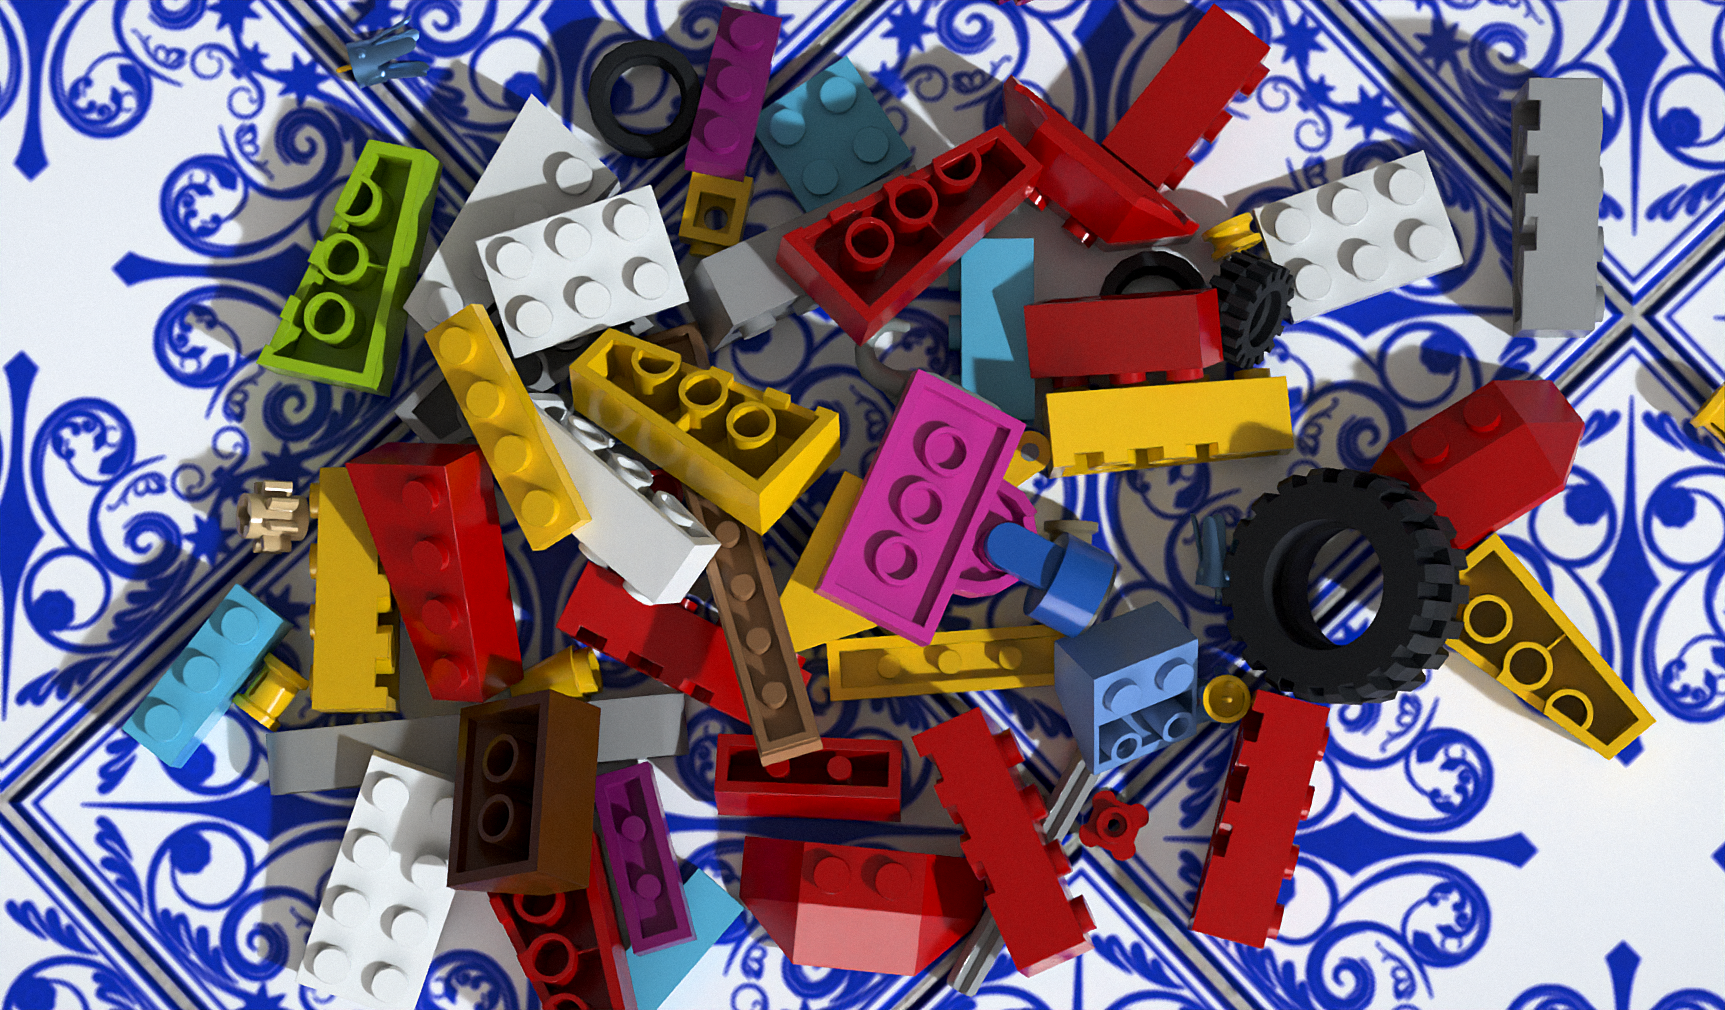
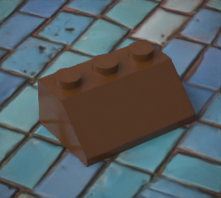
[446,689,601,896]

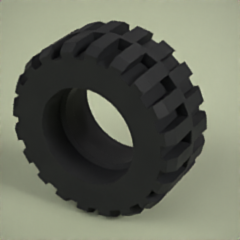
[1221,467,1470,705]

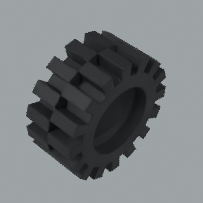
[1209,250,1295,370]

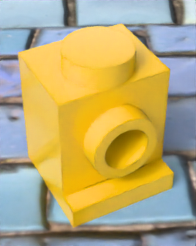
[678,172,755,259]

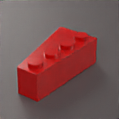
[775,124,1043,347]
[345,442,524,703]
[555,561,813,727]
[1187,689,1330,949]
[911,706,1097,978]

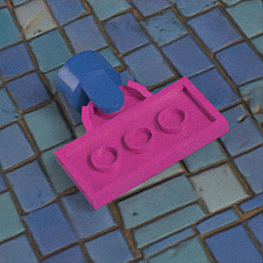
[813,368,1117,647]

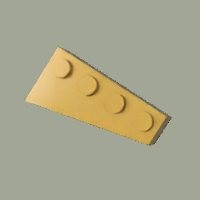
[1041,368,1294,479]
[309,467,400,714]

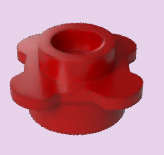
[1079,790,1149,861]

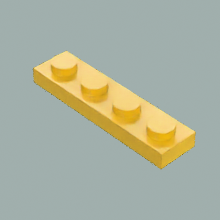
[424,303,592,551]
[826,625,1066,702]

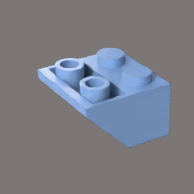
[1054,601,1198,776]

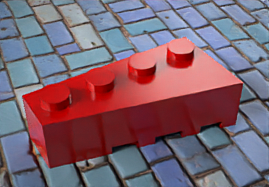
[487,831,638,1010]

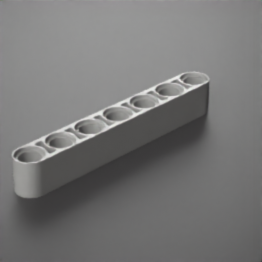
[266,693,689,795]

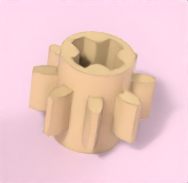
[236,480,309,554]

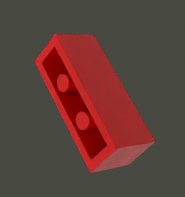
[1101,3,1271,193]
[1023,288,1224,388]
[714,733,904,822]

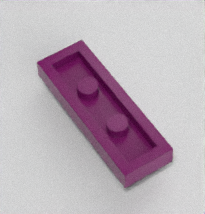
[684,6,782,182]
[595,761,697,957]

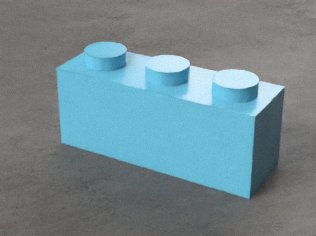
[948,238,1035,426]
[121,583,294,768]

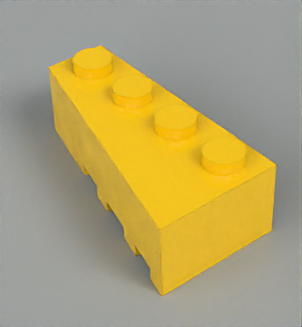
[569,328,841,536]
[1445,532,1656,760]

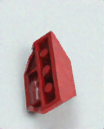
[1002,75,1200,252]
[1369,380,1585,550]
[739,836,985,976]

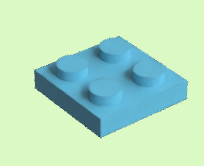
[755,56,913,213]

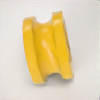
[1201,212,1263,263]

